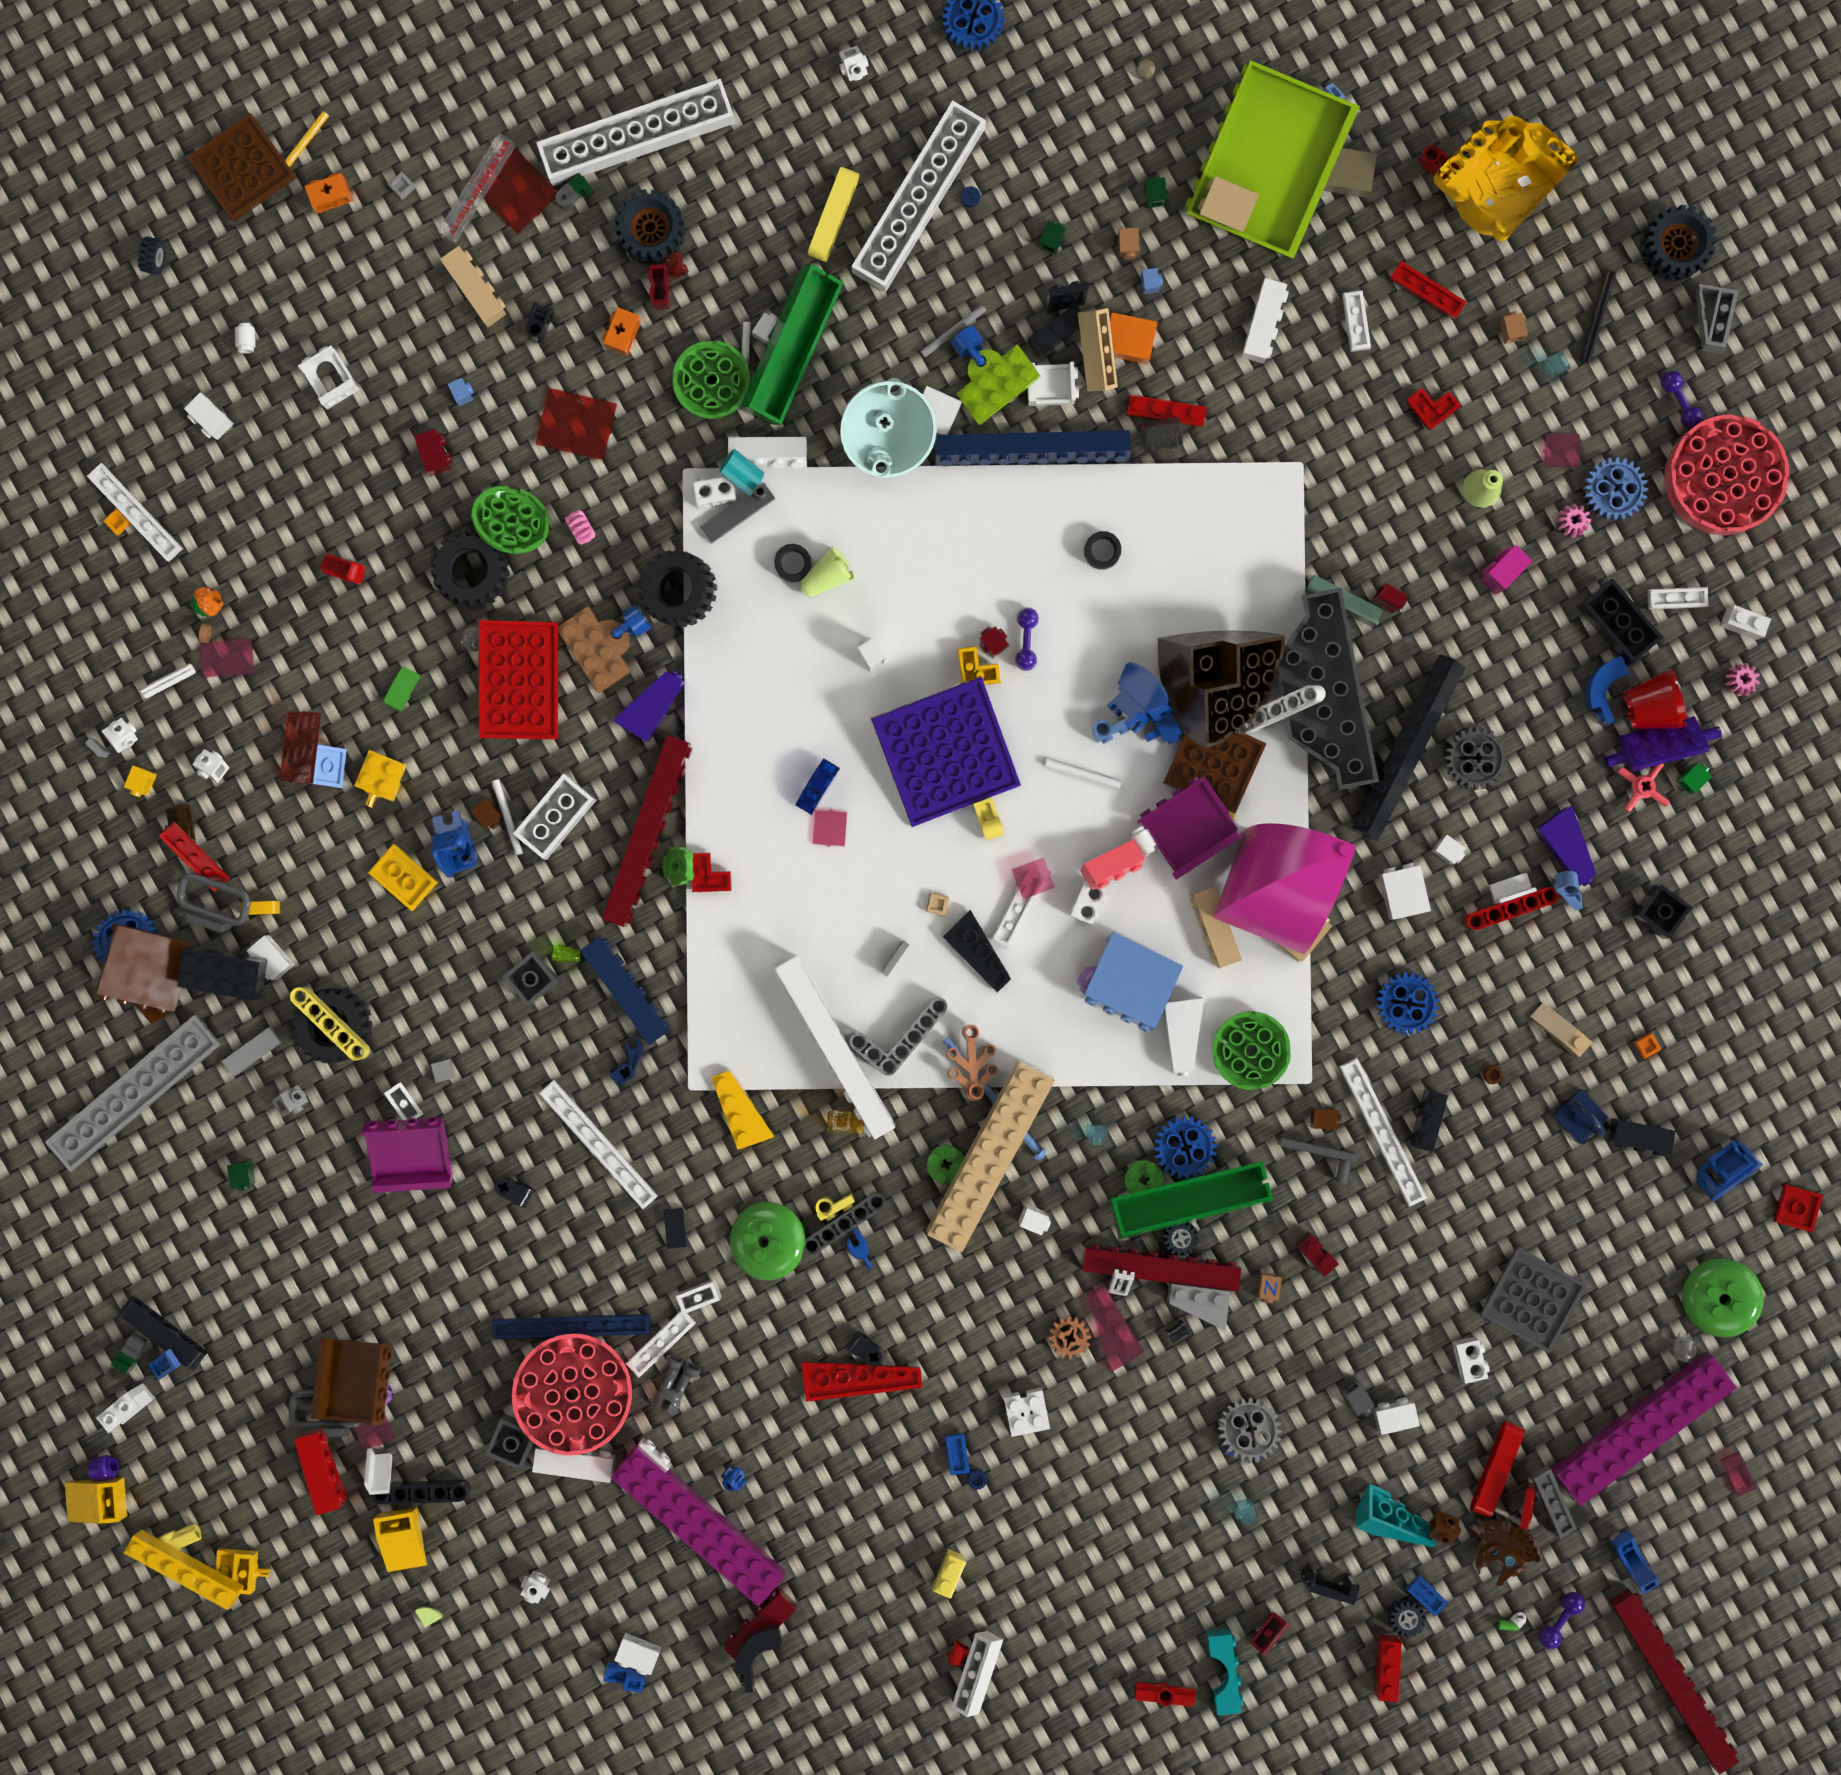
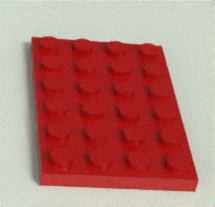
[478,620,558,740]

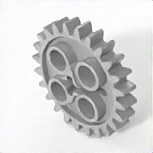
[1217,1398,1282,1464]

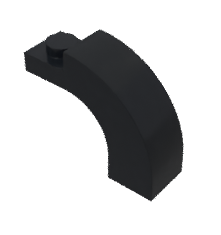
[735,1623,782,1693]

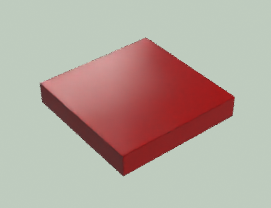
[1773,1184,1823,1233]
[1520,1483,1537,1530]

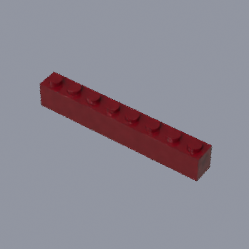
[1081,1243,1241,1292]

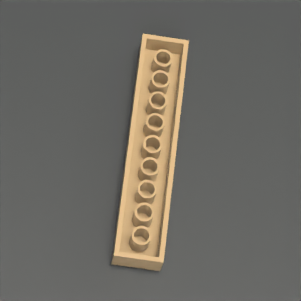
[926,1059,1055,1252]

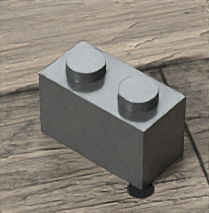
[1339,1378,1374,1416]

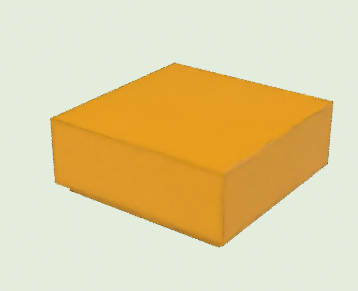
[103,508,131,536]

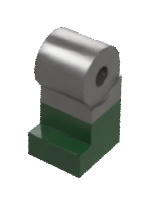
[556,173,594,210]
[111,1333,148,1374]

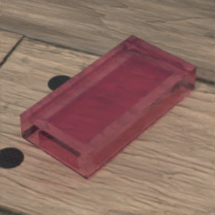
[1720,1451,1756,1497]

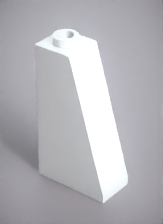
[1164,997,1204,1076]

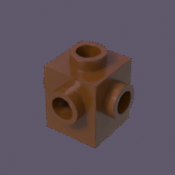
[1428,1511,1461,1545]

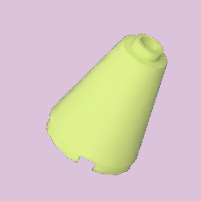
[1462,469,1503,508]
[800,546,855,597]

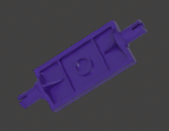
[1604,716,1722,771]

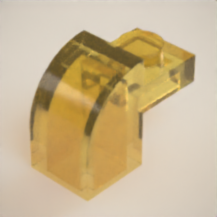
[827,1110,864,1135]

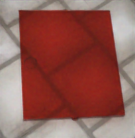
[469,144,558,234]
[536,388,617,461]
[279,711,321,784]

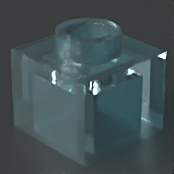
[1544,351,1571,379]
[1086,1124,1108,1145]
[1234,1498,1258,1525]

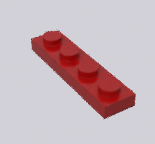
[1389,261,1467,320]
[1126,395,1207,428]
[158,822,230,892]

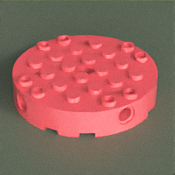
[1664,414,1789,535]
[512,1334,632,1455]

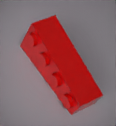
[294,1428,348,1515]

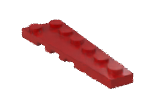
[801,1361,923,1402]

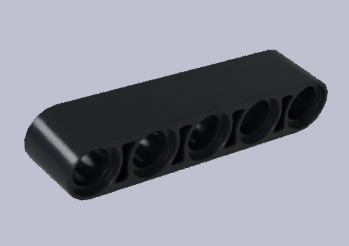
[118,1296,207,1370]
[371,1480,471,1504]

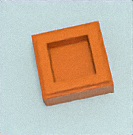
[1633,1032,1662,1059]

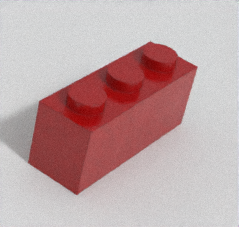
[1374,1634,1402,1702]

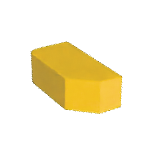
[240,901,280,915]

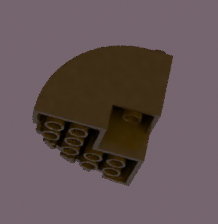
[1158,630,1285,748]

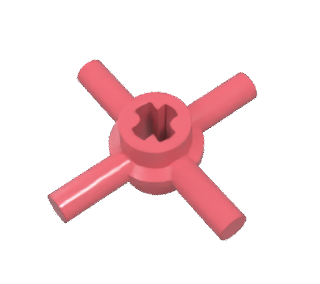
[1617,764,1670,813]

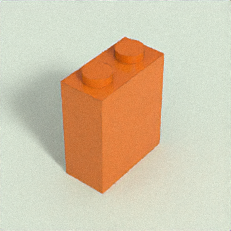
[1110,313,1158,365]

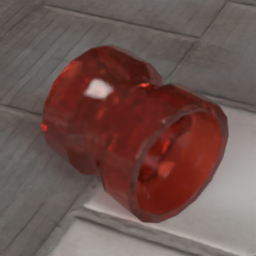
[664,252,689,279]

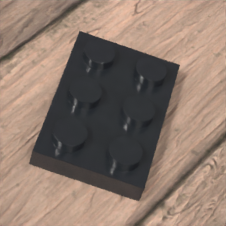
[1045,280,1089,313]

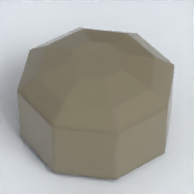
[1136,59,1156,81]

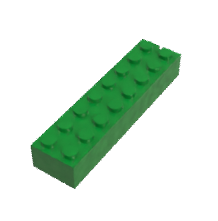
[740,264,843,425]
[1109,1161,1274,1239]

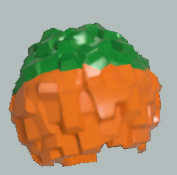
[190,587,223,617]

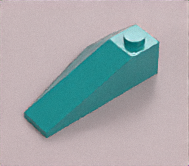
[1356,1484,1435,1547]

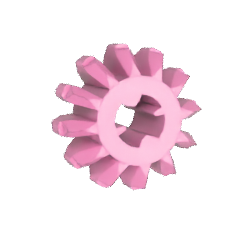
[1556,504,1591,538]
[565,510,595,545]
[1725,663,1760,696]

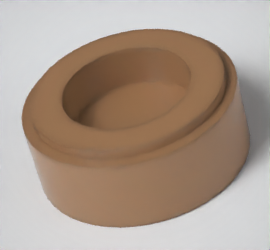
[199,623,212,643]

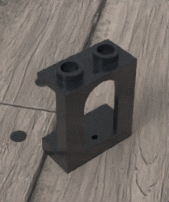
[1301,1562,1360,1605]

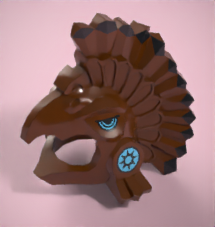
[1468,1515,1543,1586]

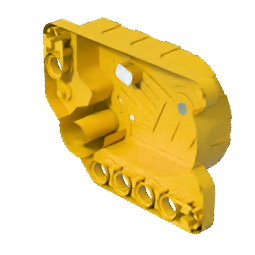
[1434,116,1578,242]

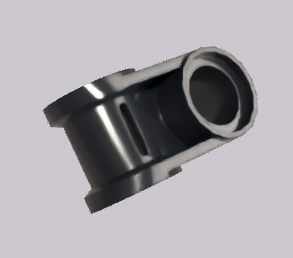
[525,302,554,343]
[495,1177,534,1208]
[846,1331,884,1366]

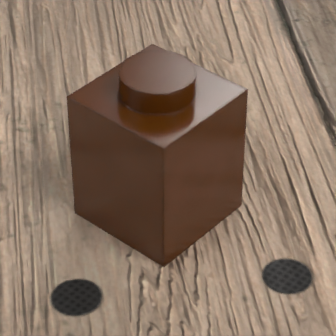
[471,798,503,830]
[1310,1107,1341,1130]

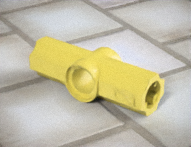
[158,1523,201,1550]

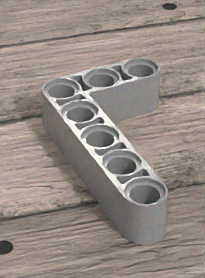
[849,997,947,1076]

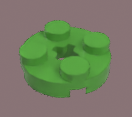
[662,846,694,886]
[927,1144,965,1184]
[1124,1160,1164,1193]

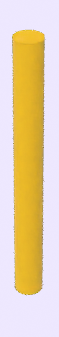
[285,111,329,167]

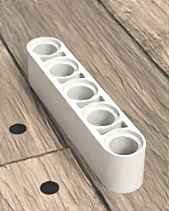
[1239,685,1325,734]

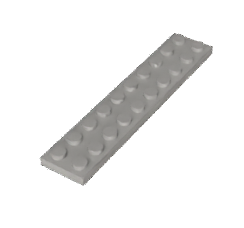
[45,1015,222,1172]

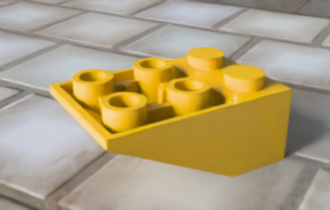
[65,1477,127,1524]
[373,1507,427,1572]

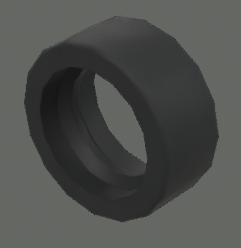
[1084,531,1122,570]
[774,544,812,582]

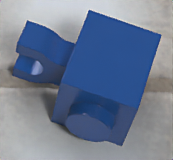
[1144,713,1182,745]

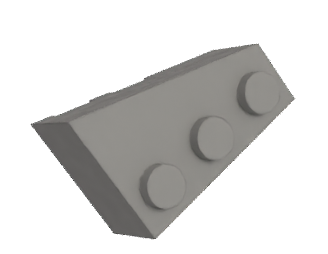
[1695,284,1739,354]
[1167,1283,1230,1331]

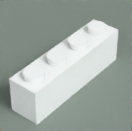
[1241,278,1289,364]
[728,437,807,469]
[532,1446,616,1483]
[951,1631,1003,1717]

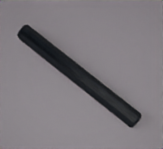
[1579,270,1616,364]

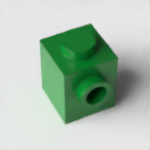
[1676,763,1712,794]

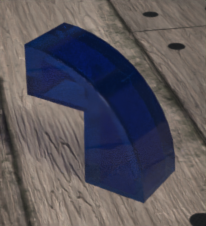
[795,758,840,815]

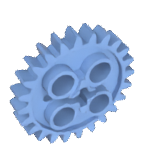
[1583,457,1648,521]

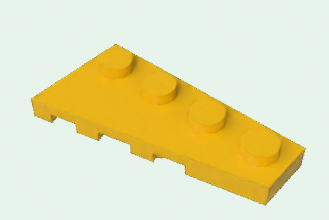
[711,1070,775,1150]

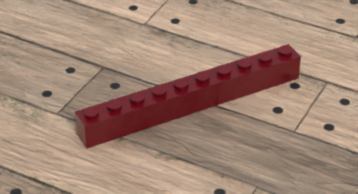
[602,735,693,927]
[1609,1589,1739,1775]

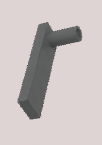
[700,482,775,544]
[1277,1137,1359,1184]
[1525,1461,1577,1538]

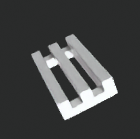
[1108,1269,1135,1296]

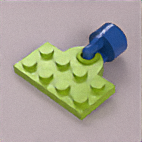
[951,325,1041,425]

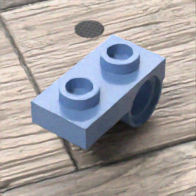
[1092,718,1131,744]
[1554,871,1583,911]

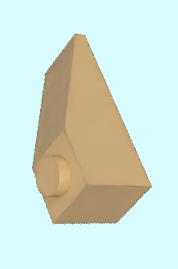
[1530,1002,1593,1057]

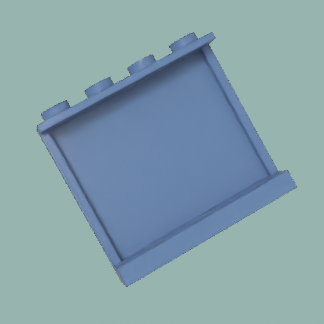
[1081,932,1183,1032]

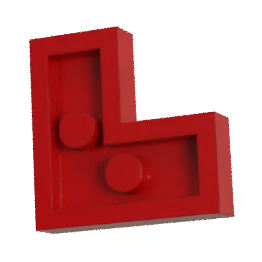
[1405,388,1461,431]
[692,853,732,892]

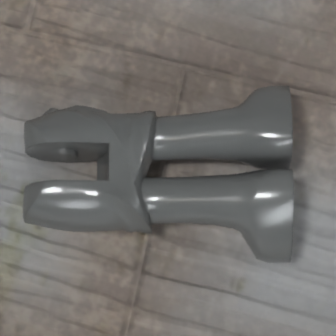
[653,1355,701,1416]

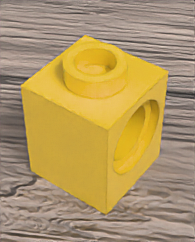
[124,765,157,797]

